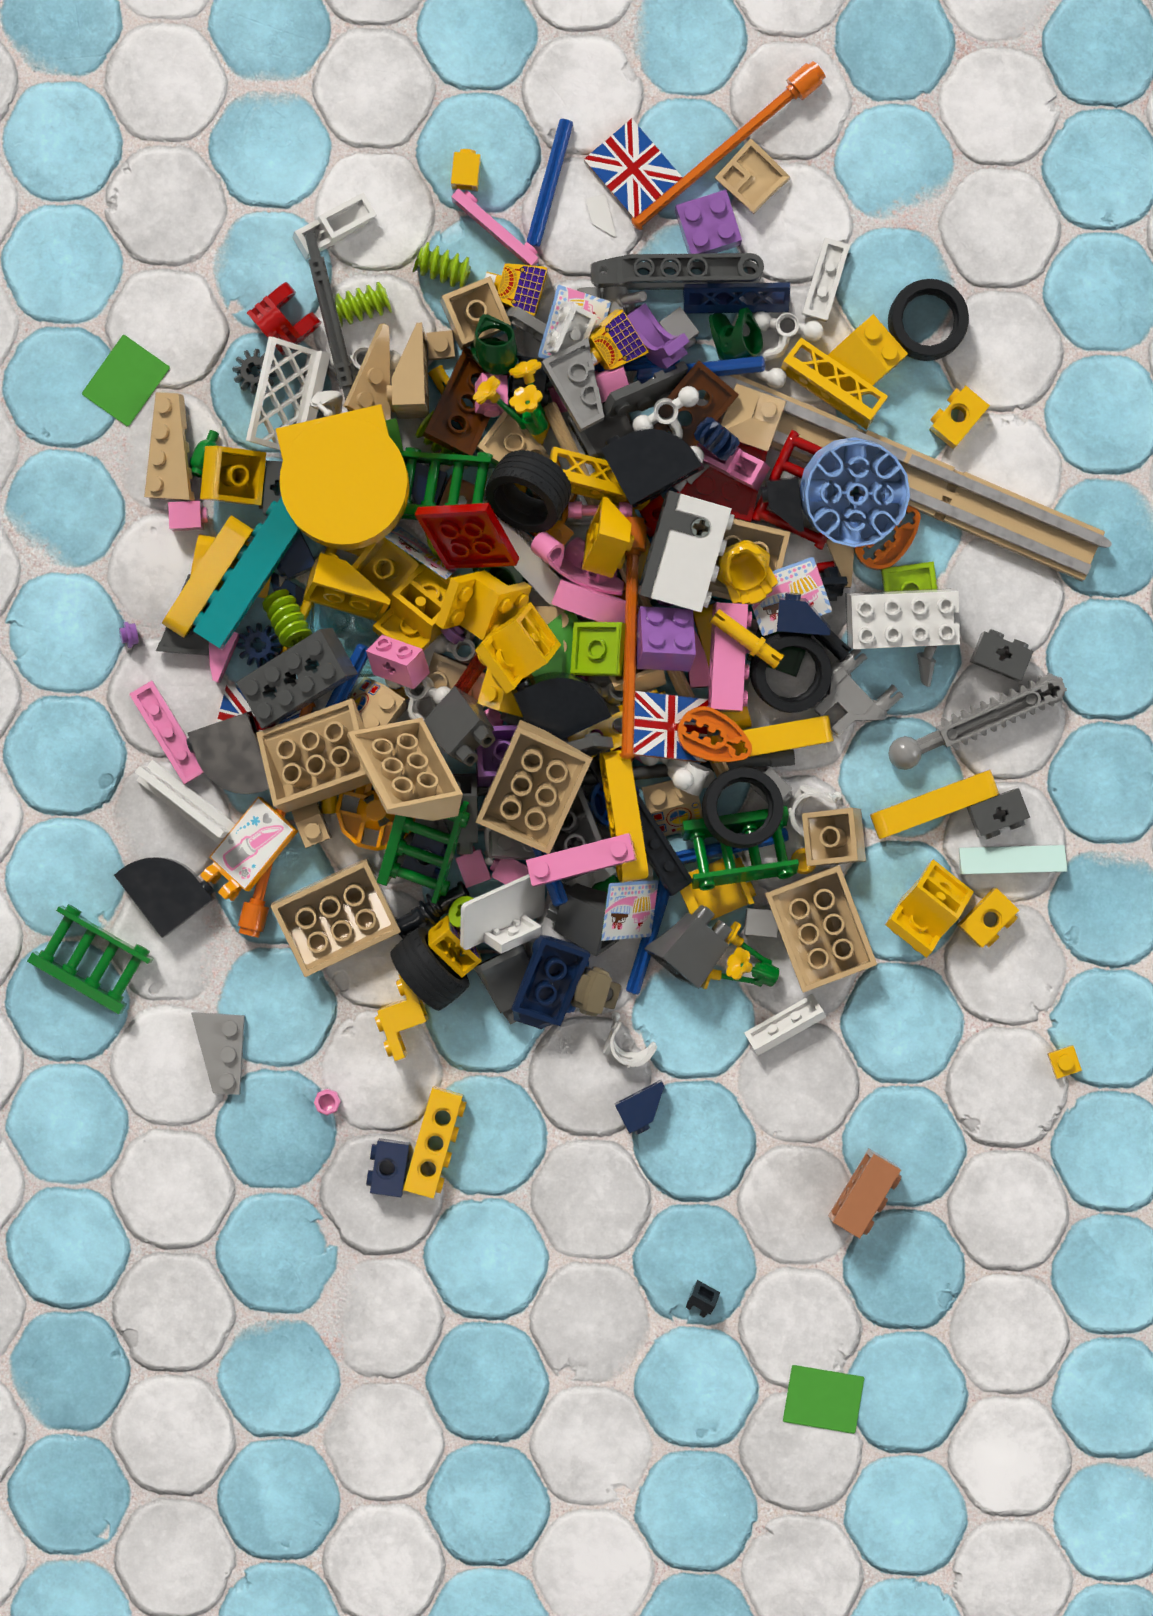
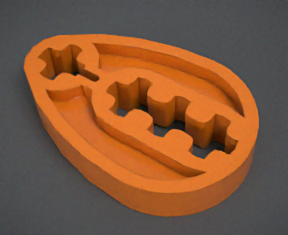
[854,506,921,570]
[677,706,752,763]

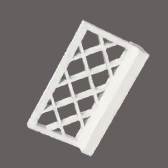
[246,337,331,451]
[135,760,236,844]

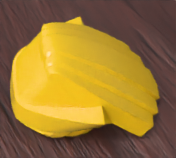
[717,540,778,605]

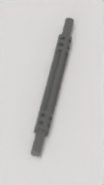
[305,232,354,412]

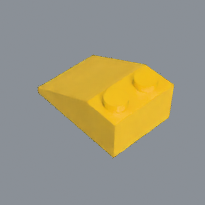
[813,314,908,399]
[303,553,391,621]

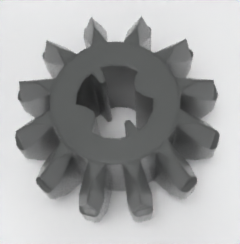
[232,349,277,394]

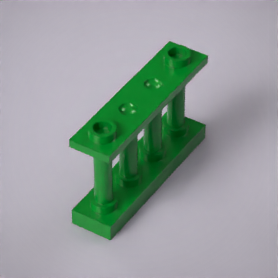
[400,447,499,520]
[376,801,470,904]
[681,806,799,891]
[27,904,154,1014]

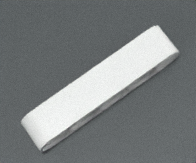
[483,500,564,607]

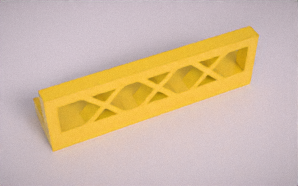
[781,338,888,430]
[550,447,650,511]

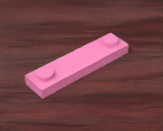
[451,188,539,266]
[129,680,204,784]
[526,833,637,887]

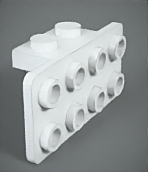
[460,874,545,954]

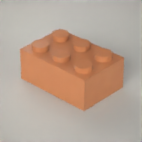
[828,1148,902,1239]

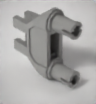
[813,649,904,735]

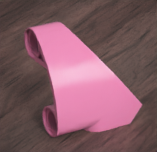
[531,532,624,595]

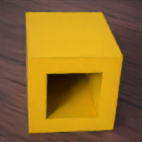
[451,149,481,191]

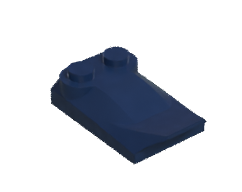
[511,935,591,1029]

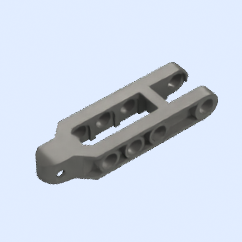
[590,253,764,290]

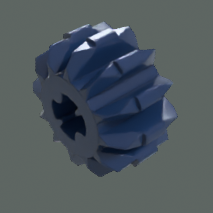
[694,417,740,460]
[236,623,282,668]

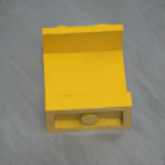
[680,854,757,920]

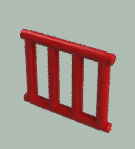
[752,430,828,550]

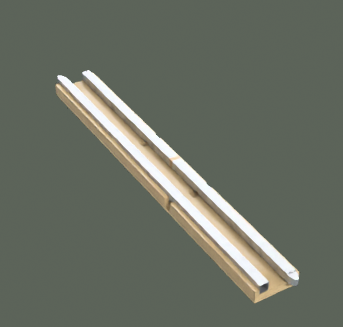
[697,375,1112,581]

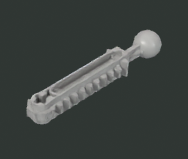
[888,673,1067,770]

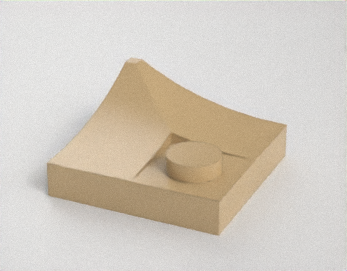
[715,138,790,214]
[721,383,787,451]

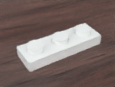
[802,237,850,322]
[744,994,826,1056]

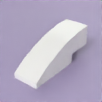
[292,192,377,260]

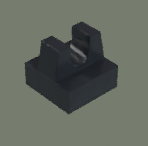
[685,1280,720,1318]

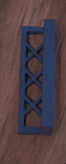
[683,282,790,314]

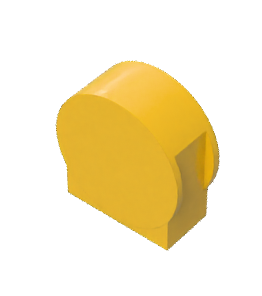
[276,404,409,550]

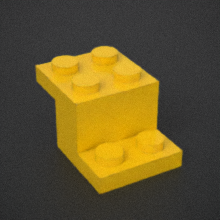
[372,564,451,651]
[436,570,532,641]
[475,602,561,694]
[885,859,974,958]
[375,974,429,1061]

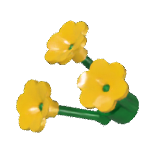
[473,359,549,435]
[701,921,779,989]

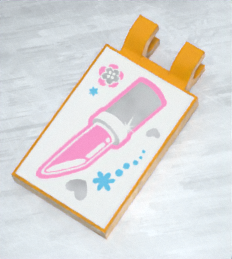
[200,796,298,901]

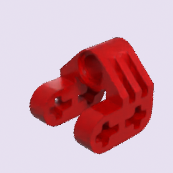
[247,282,321,356]

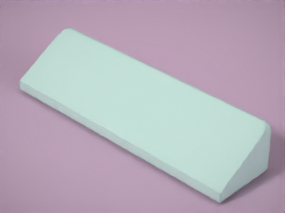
[959,845,1067,874]

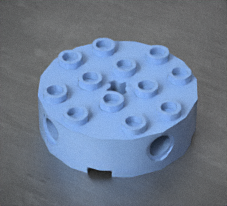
[799,437,910,547]

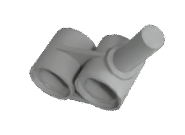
[577,286,647,316]

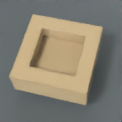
[426,330,455,360]

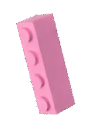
[708,602,752,712]

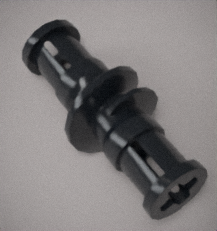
[395,881,471,939]

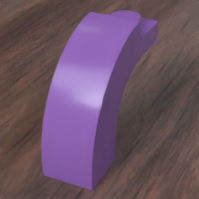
[626,303,690,369]

